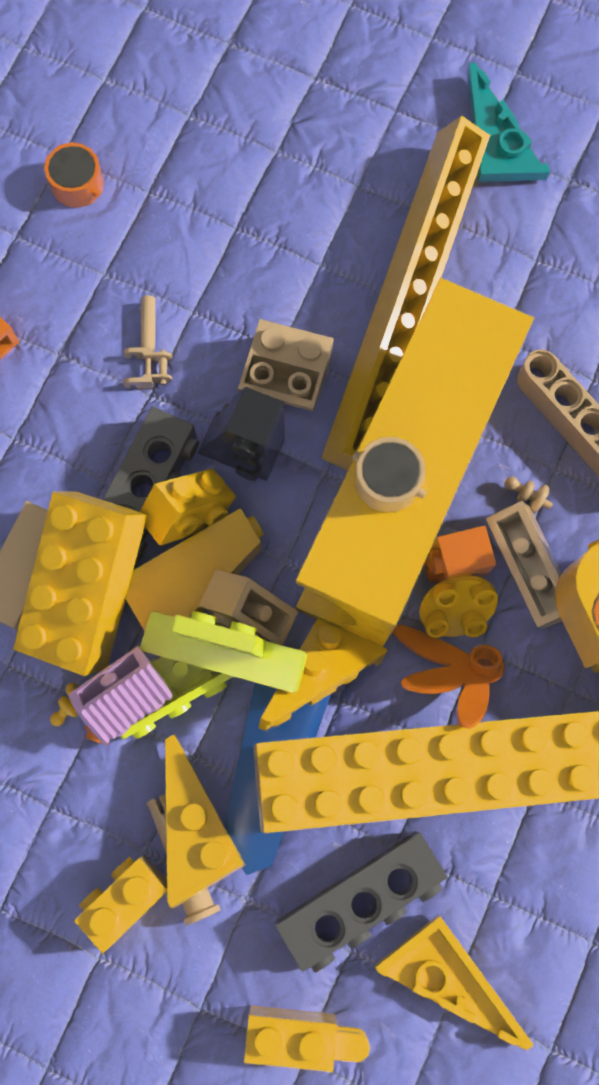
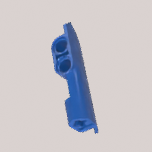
[225,683,331,875]

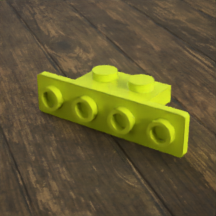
[140,611,307,693]
[120,656,233,740]

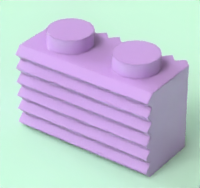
[68,646,172,744]

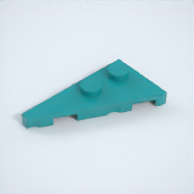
[466,62,550,182]

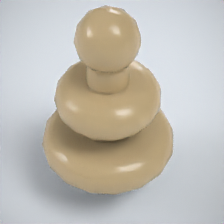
[504,476,553,514]

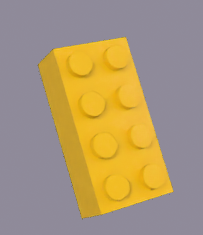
[13,491,148,676]

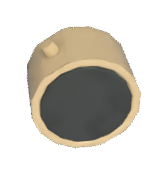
[352,437,427,512]

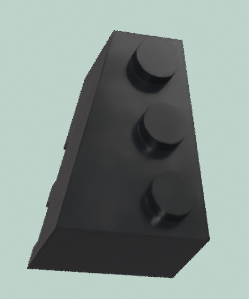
[198,387,285,481]

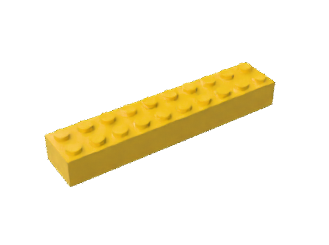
[253,711,599,833]

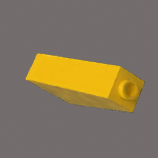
[126,508,264,631]

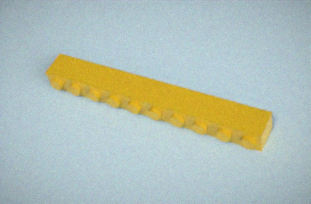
[321,115,490,471]

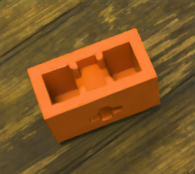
[424,525,497,585]

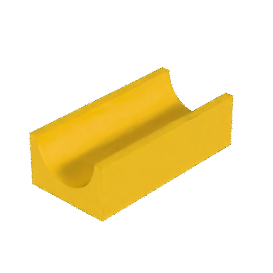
[296,277,534,647]

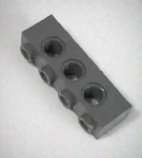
[103,406,199,564]
[275,831,448,973]

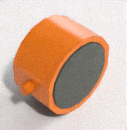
[44,142,104,208]

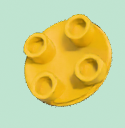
[419,575,498,638]

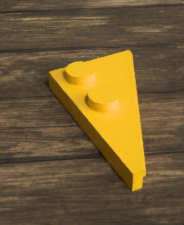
[258,618,387,731]
[165,735,245,909]
[374,915,534,1050]

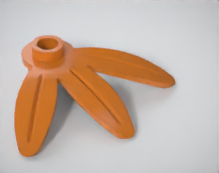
[393,625,505,729]

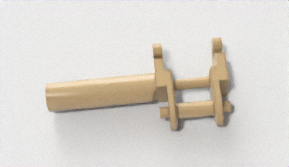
[123,295,172,389]

